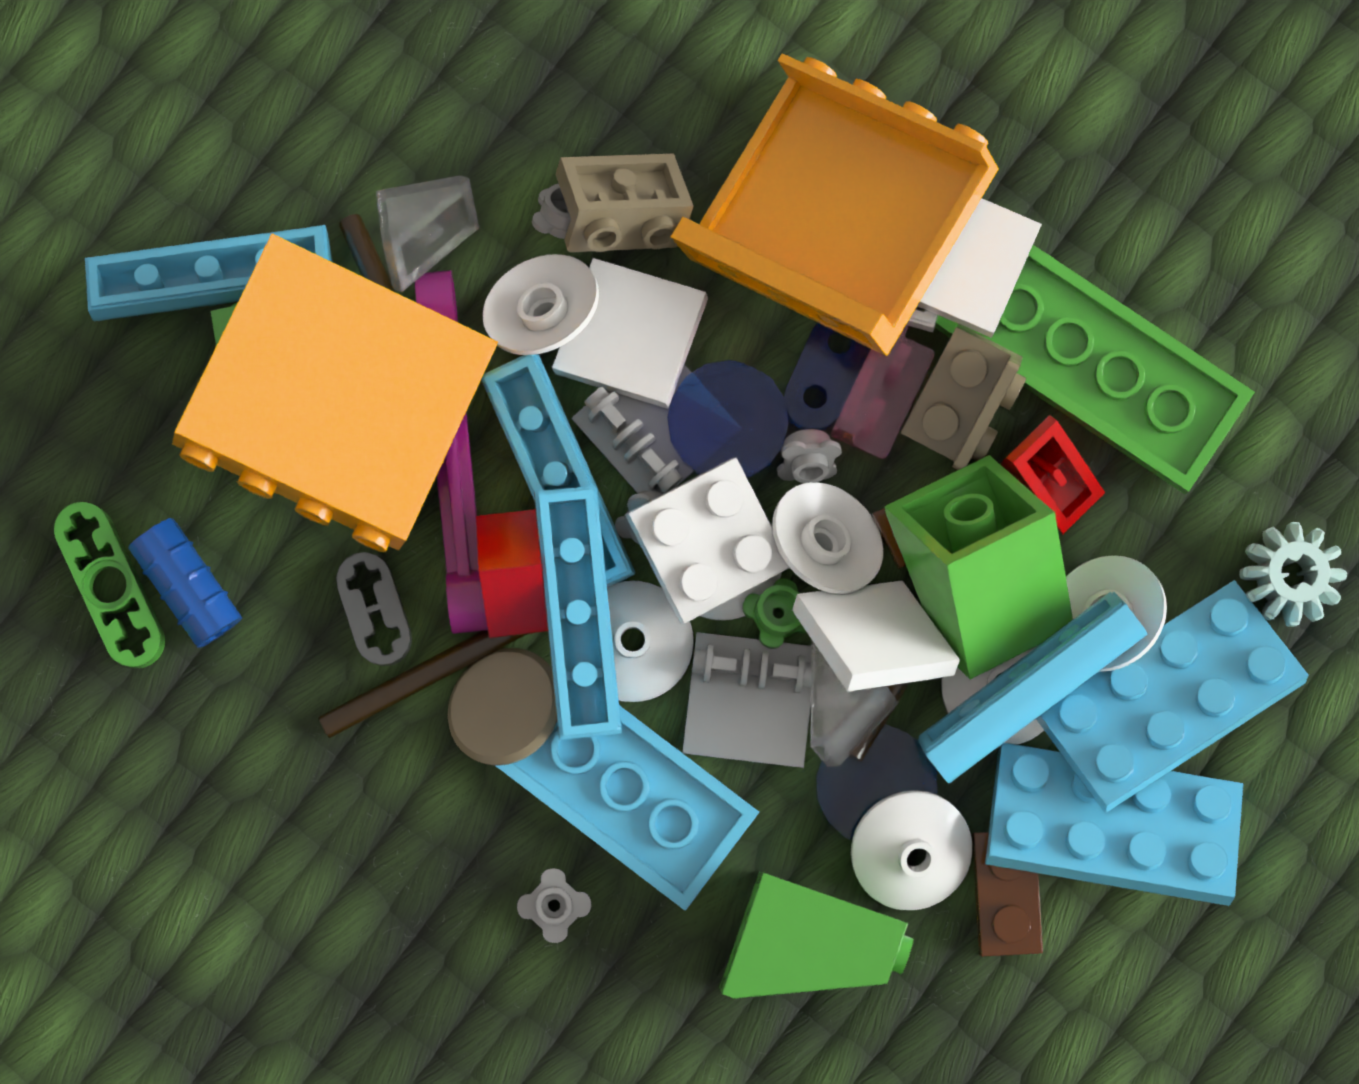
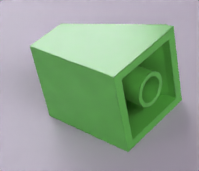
[884,455,1073,680]
[719,871,913,998]

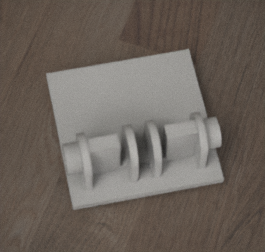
[571,364,742,494]
[682,632,817,768]

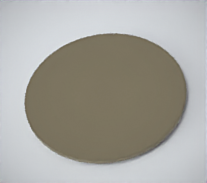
[448,648,557,765]

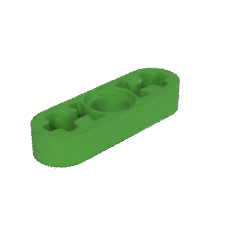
[54,502,165,668]

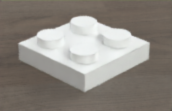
[625,457,790,624]

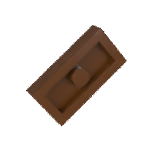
[972,832,1043,957]

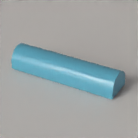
[85,225,333,322]
[481,354,635,587]
[534,486,622,740]
[917,592,1148,783]

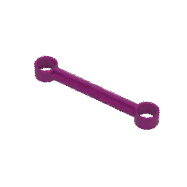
[415,270,488,634]

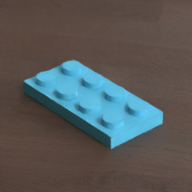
[1036,580,1309,813]
[495,705,759,911]
[985,743,1243,906]

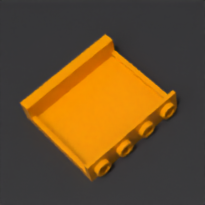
[670,53,999,356]
[172,234,498,552]

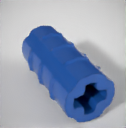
[128,518,243,648]

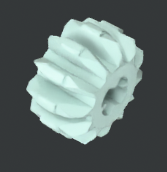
[1239,522,1347,627]

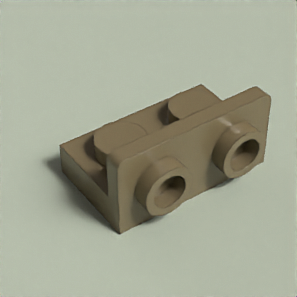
[556,154,694,252]
[901,324,1026,470]

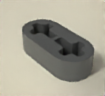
[336,552,412,666]

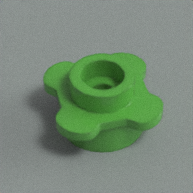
[742,578,807,649]

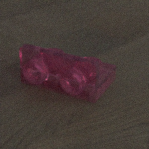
[830,325,935,459]

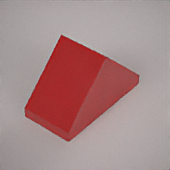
[1000,415,1105,534]
[476,509,548,638]

